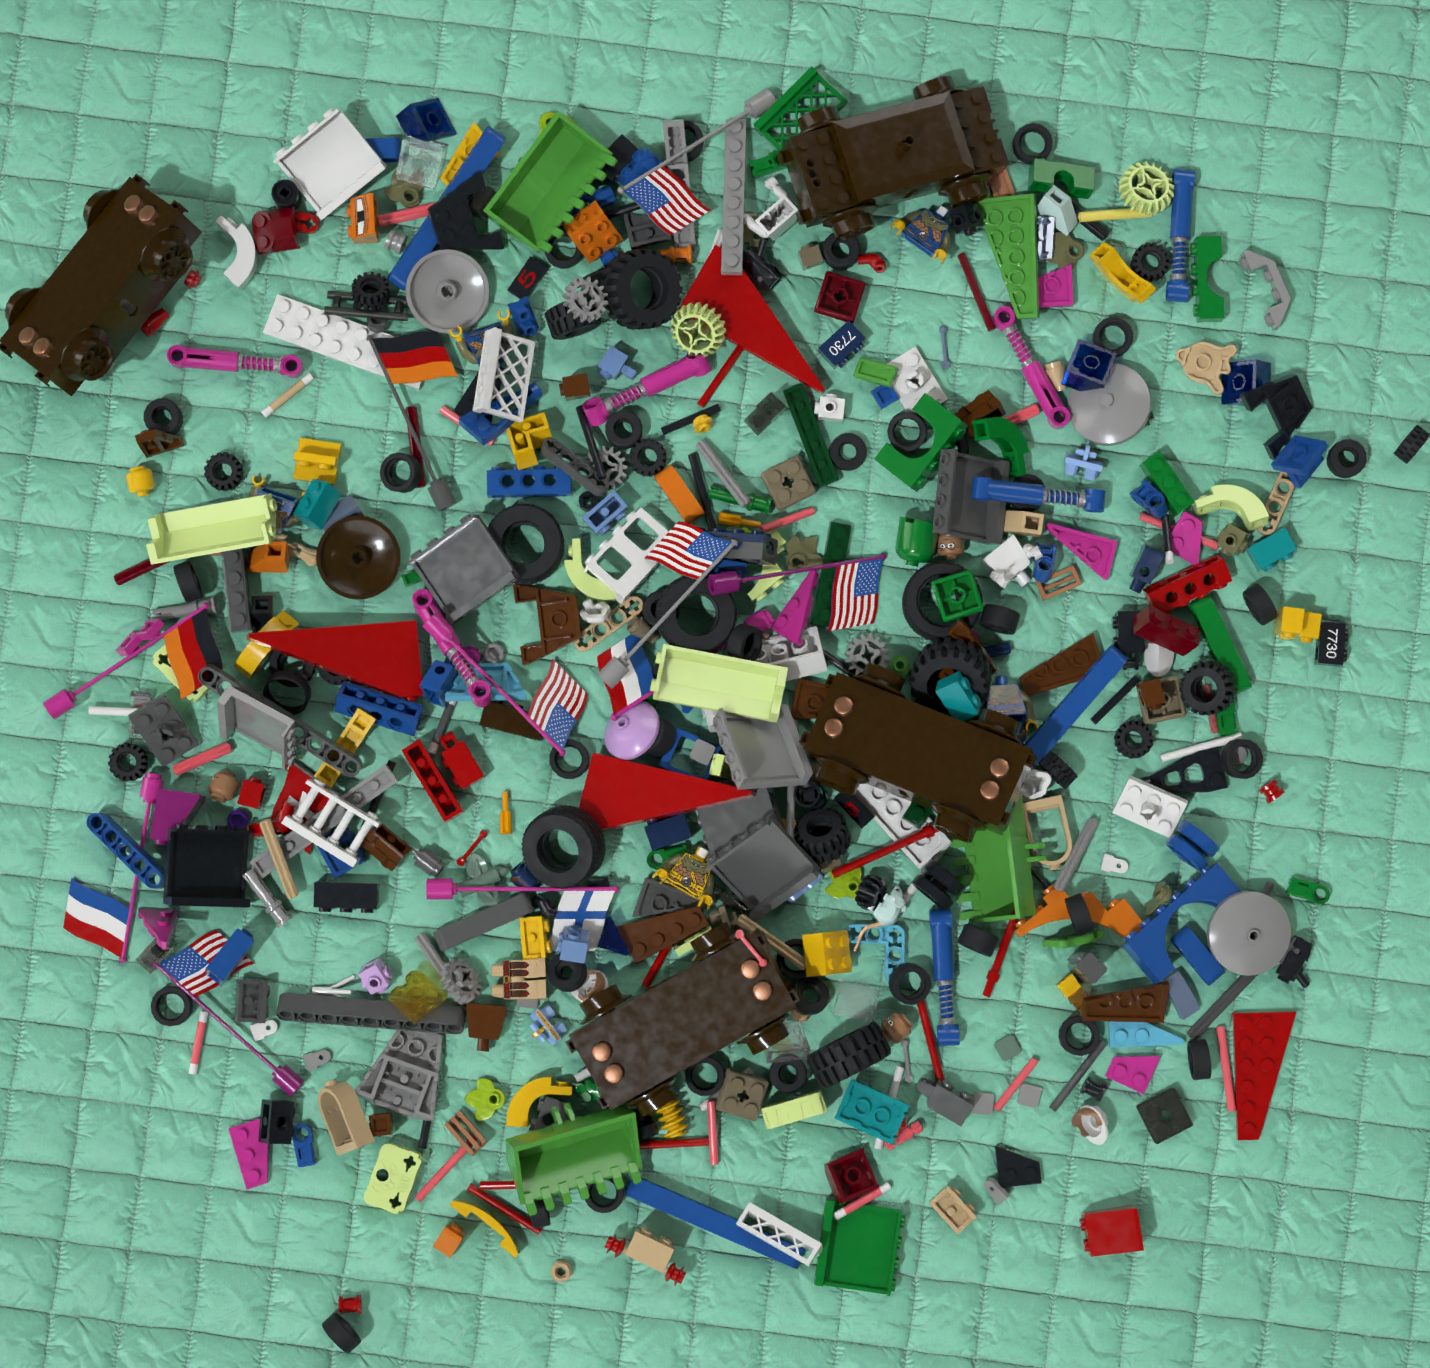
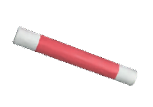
[188,1011,208,1075]
[833,1182,891,1220]

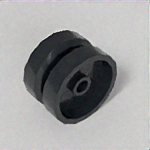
[911,860,966,912]

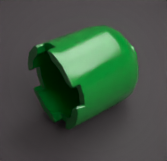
[895,517,938,567]

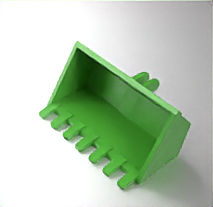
[483,111,617,253]
[951,793,1047,923]
[506,1103,642,1216]

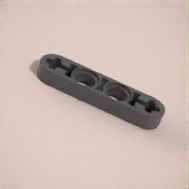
[540,437,609,496]

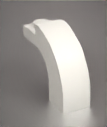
[216,216,258,291]

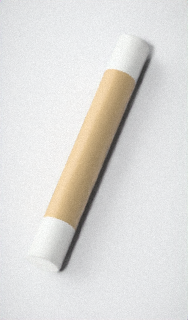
[261,373,314,418]

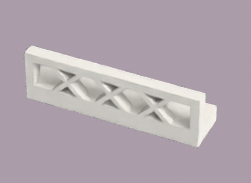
[736,1202,823,1267]

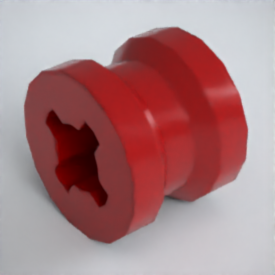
[1258,778,1285,804]

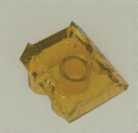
[387,971,448,1024]

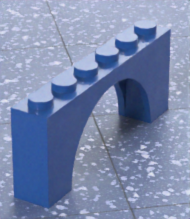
[1121,863,1241,984]

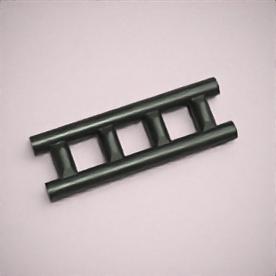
[324,291,408,321]

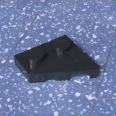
[995,1146,1042,1188]

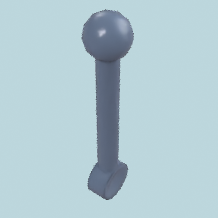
[939,326,950,369]

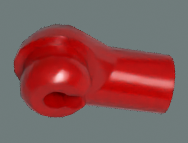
[858,253,886,273]

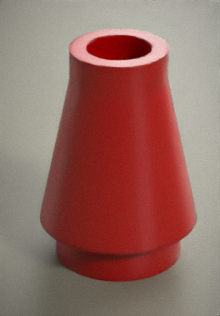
[140,308,169,337]

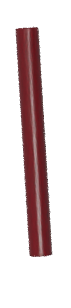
[957,252,996,332]

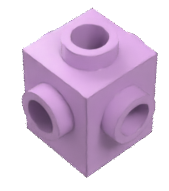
[358,957,393,995]

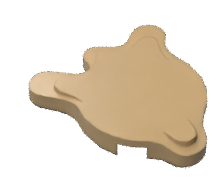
[1176,342,1237,395]

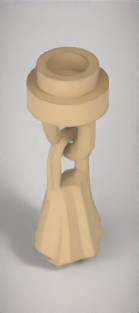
[274,533,317,567]

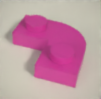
[115,619,165,656]

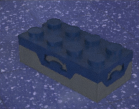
[698,527,778,565]

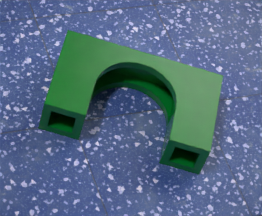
[874,393,968,492]

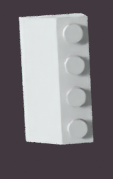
[744,626,828,681]

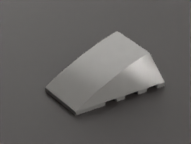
[355,1030,443,1121]

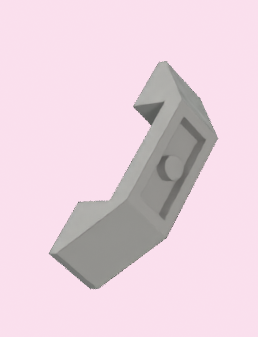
[1239,250,1291,331]

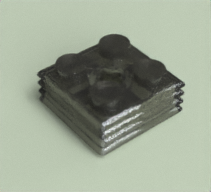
[1136,1088,1193,1144]

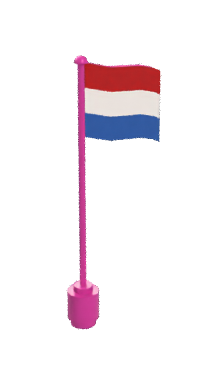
[597,609,774,721]
[63,772,164,963]

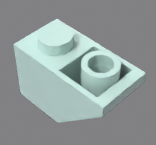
[1036,185,1078,236]

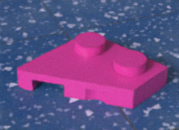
[1162,510,1202,565]
[1104,1056,1160,1094]

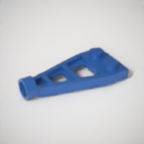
[458,382,543,446]

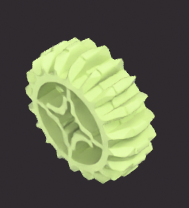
[1118,161,1174,217]
[670,301,726,357]

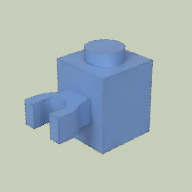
[598,346,637,381]

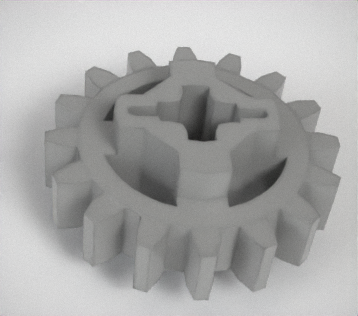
[562,276,608,323]
[584,446,628,492]
[844,634,890,675]
[439,958,482,1004]

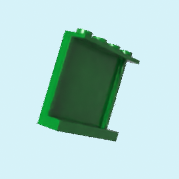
[814,1199,905,1296]

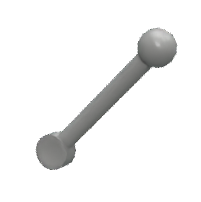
[901,1039,913,1083]

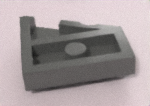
[623,213,672,250]

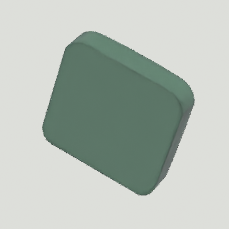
[994,1035,1021,1061]

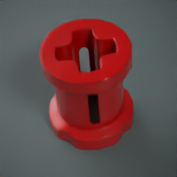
[338,1295,362,1315]

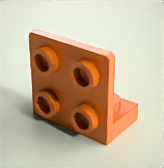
[561,200,623,263]

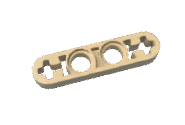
[1256,471,1294,536]
[574,596,643,652]

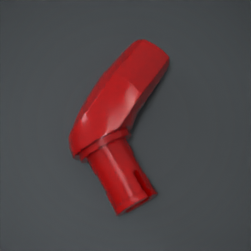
[249,801,295,837]

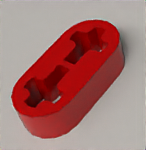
[295,212,320,234]

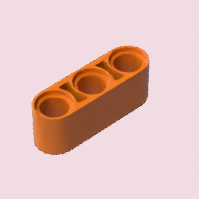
[654,464,705,524]

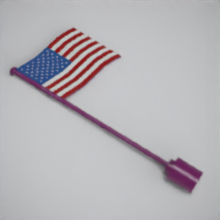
[708,553,886,631]
[152,930,304,1097]

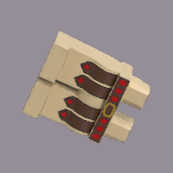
[491,958,546,1001]

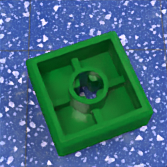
[931,569,984,622]

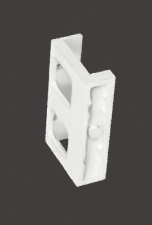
[584,508,668,604]

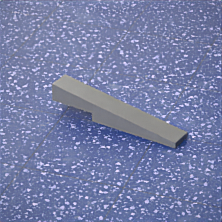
[663,119,696,248]

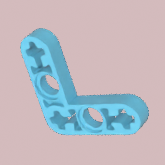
[844,924,905,985]

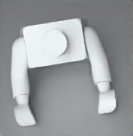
[744,177,798,240]
[981,534,1043,589]

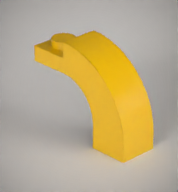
[1089,242,1156,304]
[234,610,299,679]
[506,1076,573,1127]

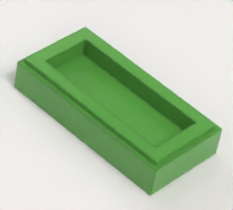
[853,357,899,388]

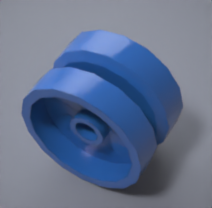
[1165,820,1220,872]

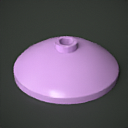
[604,701,660,760]

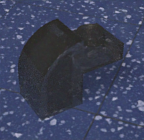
[743,392,787,436]
[135,938,178,974]

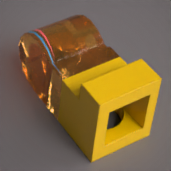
[1055,973,1089,1015]

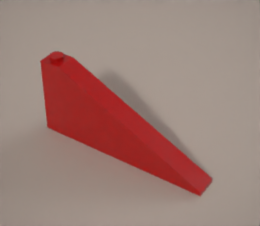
[678,244,824,394]
[246,620,423,702]
[579,753,756,832]

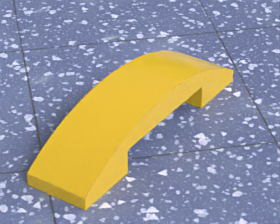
[314,707,376,787]
[449,1200,519,1258]

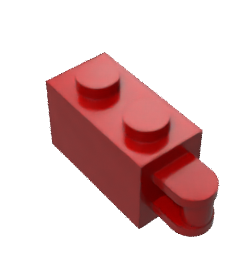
[439,731,485,790]

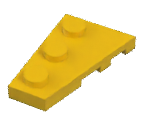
[440,122,500,187]

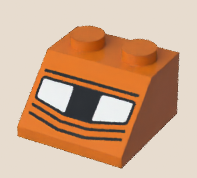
[347,193,379,244]

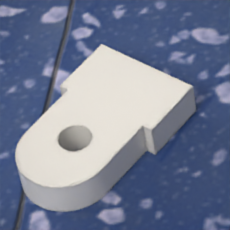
[1100,854,1128,874]
[250,1020,278,1042]

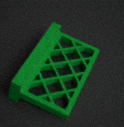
[754,66,848,151]

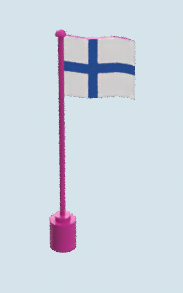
[426,878,619,951]

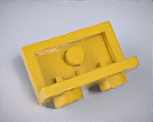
[519,916,552,960]

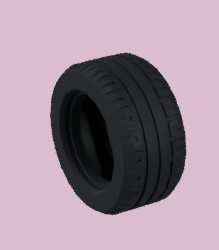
[902,561,983,641]

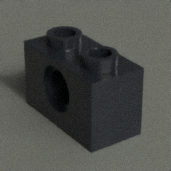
[258,1099,295,1144]

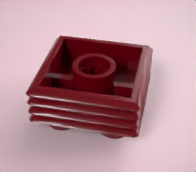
[814,271,866,324]

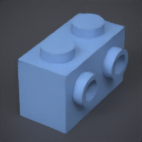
[582,490,628,536]
[556,925,589,964]

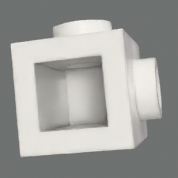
[814,394,845,422]

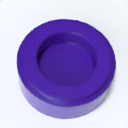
[227,810,249,830]

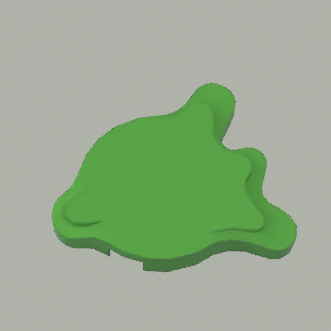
[1042,929,1104,949]

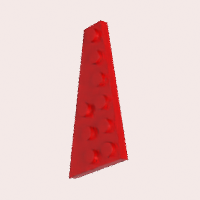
[1232,1011,1296,1140]

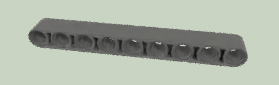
[198,664,362,777]
[276,993,466,1034]

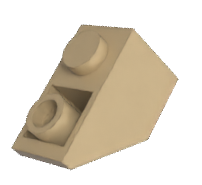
[1003,511,1044,538]

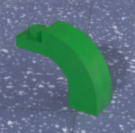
[972,417,1029,477]

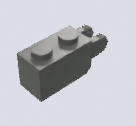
[916,1077,975,1126]

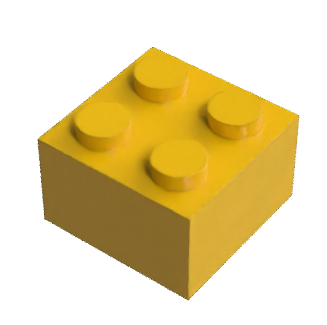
[802,930,852,977]

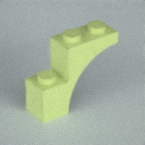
[747,529,786,602]

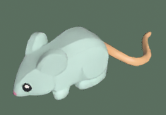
[853,885,907,952]

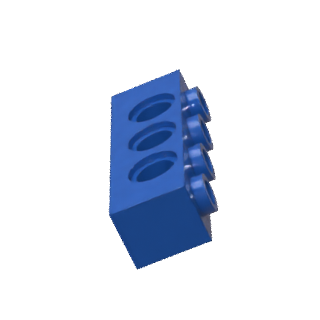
[487,466,572,498]
[334,681,423,736]

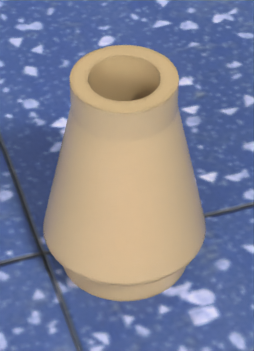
[1044,360,1067,392]

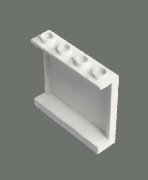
[273,107,387,220]

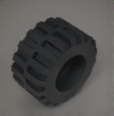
[545,301,602,340]
[1179,661,1237,715]
[794,807,851,864]

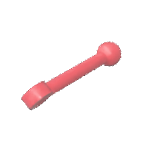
[735,930,767,967]

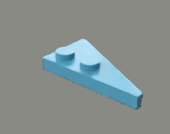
[1108,1021,1184,1048]

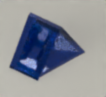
[597,916,630,956]

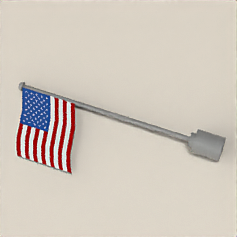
[617,89,776,235]
[597,521,738,689]

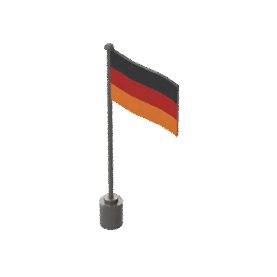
[366,331,458,512]

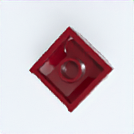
[252,207,300,255]
[824,1148,879,1204]

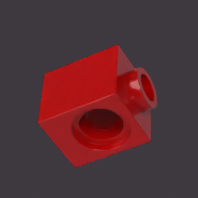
[237,777,267,810]

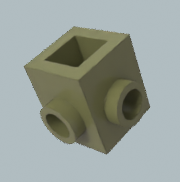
[1217,523,1251,557]

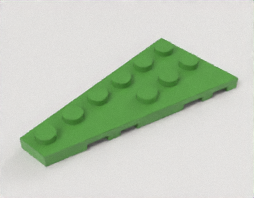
[977,194,1040,320]

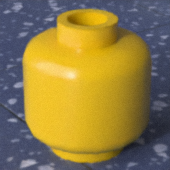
[126,465,155,497]

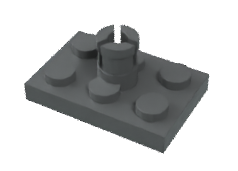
[128,693,199,767]

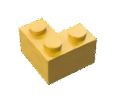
[506,412,552,470]
[1274,606,1322,644]

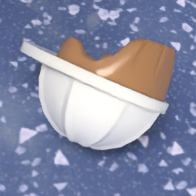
[571,969,608,1003]
[1071,1105,1109,1145]

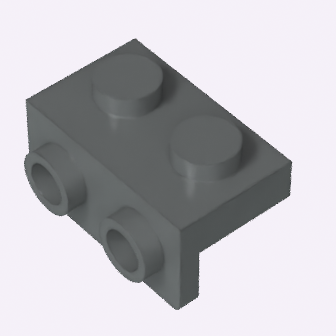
[234,979,270,1023]

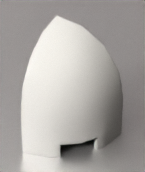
[1144,643,1174,677]

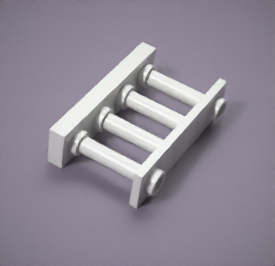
[281,778,382,867]

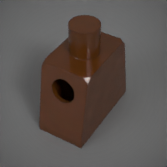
[466,1003,508,1052]

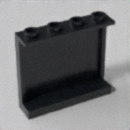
[163,824,255,908]

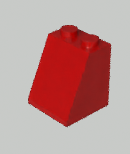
[1079,1205,1144,1257]

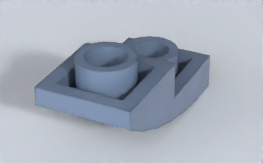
[1161,970,1200,1020]

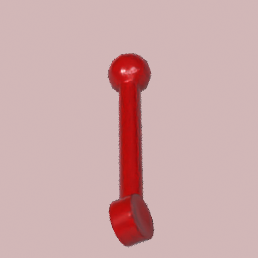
[457,830,488,866]

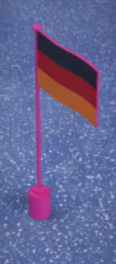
[43,603,223,720]

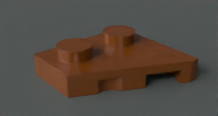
[135,429,185,458]

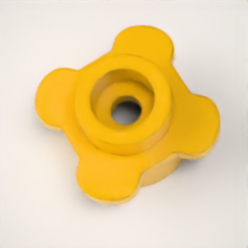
[693,414,714,433]

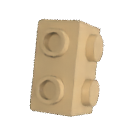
[928,1185,977,1235]

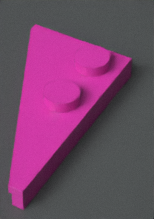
[1045,523,1118,581]
[770,570,818,647]
[138,908,179,950]

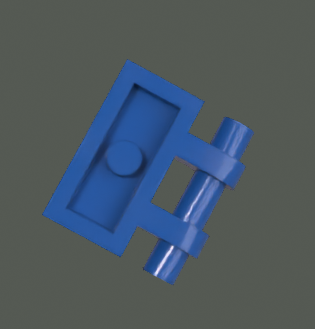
[317,826,366,878]

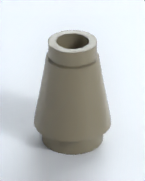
[627,616,659,643]

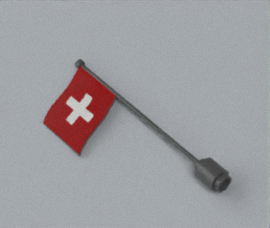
[271,761,446,878]

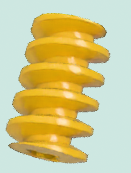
[656,1091,690,1138]

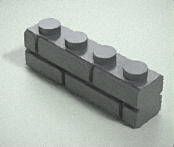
[221,548,253,633]
[1067,951,1107,983]

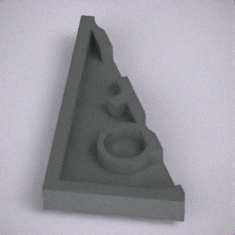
[632,878,715,917]

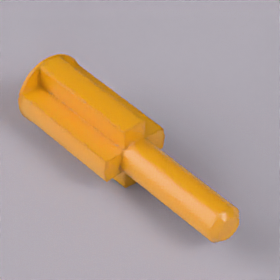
[718,512,761,528]
[499,791,512,835]

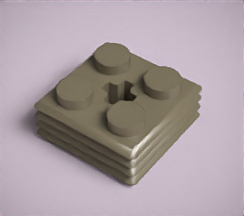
[761,455,815,511]
[1136,675,1186,724]
[715,1068,769,1121]

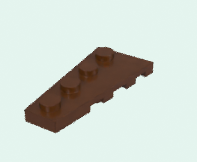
[1019,633,1100,697]
[791,678,829,719]
[617,906,710,964]
[1080,981,1170,1023]

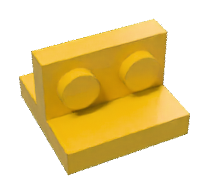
[293,438,342,486]

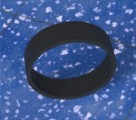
[263,670,311,715]

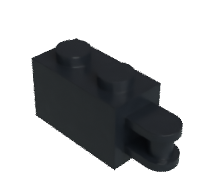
[1112,611,1144,670]

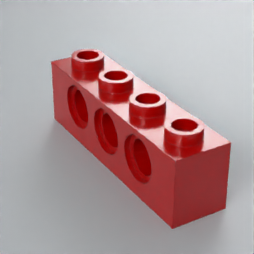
[1143,554,1233,614]
[401,739,464,823]

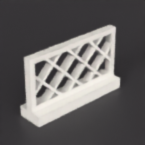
[473,327,535,423]

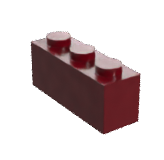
[1133,605,1199,657]

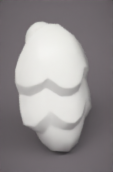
[579,598,611,624]
[1021,769,1053,802]

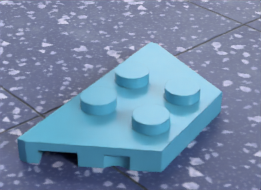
[445,663,527,702]

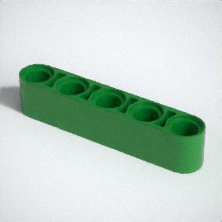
[1189,595,1252,696]

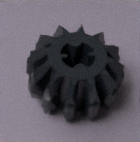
[855,875,888,911]

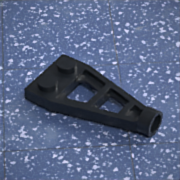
[1139,747,1228,793]

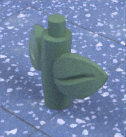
[457,852,507,906]

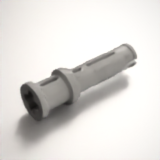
[153,596,218,621]
[242,868,293,928]

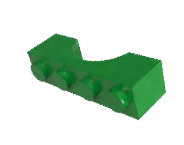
[1190,236,1225,323]

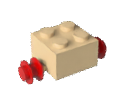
[604,1226,686,1286]

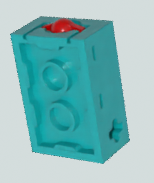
[834,1079,912,1145]

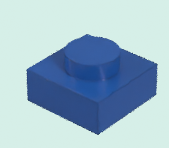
[870,386,899,410]

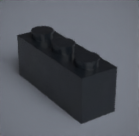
[313,882,380,913]

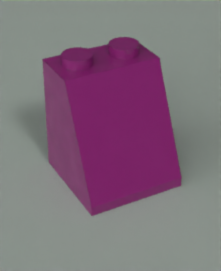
[150,788,206,846]

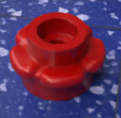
[184,269,202,289]

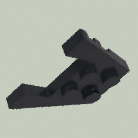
[427,171,505,250]
[1239,374,1312,460]

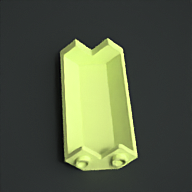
[146,493,277,564]
[650,644,788,723]

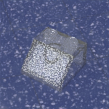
[395,133,449,190]

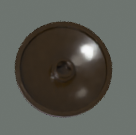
[316,516,401,599]

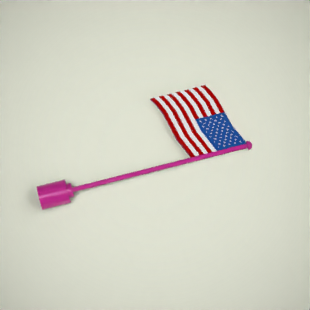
[422,612,588,756]

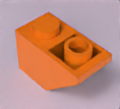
[246,541,290,573]
[433,1223,466,1258]

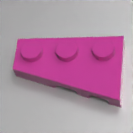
[1010,264,1074,309]
[228,1119,269,1189]

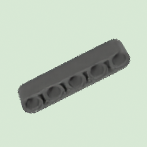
[433,892,536,952]

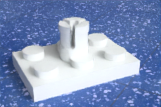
[887,346,948,421]
[1112,775,1188,838]

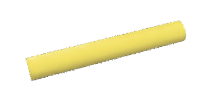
[1078,208,1153,222]

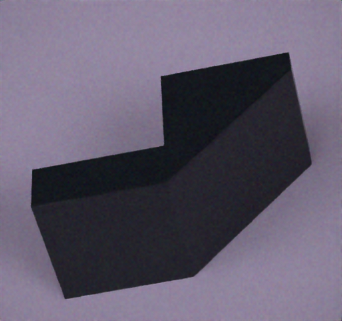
[251,596,274,633]

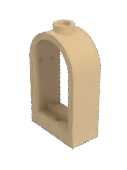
[1023,795,1072,871]
[318,1079,375,1156]

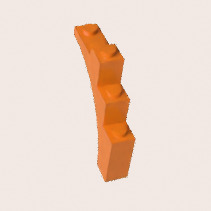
[1014,884,1142,938]

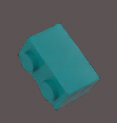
[293,479,341,530]
[1246,528,1297,572]
[935,671,981,722]

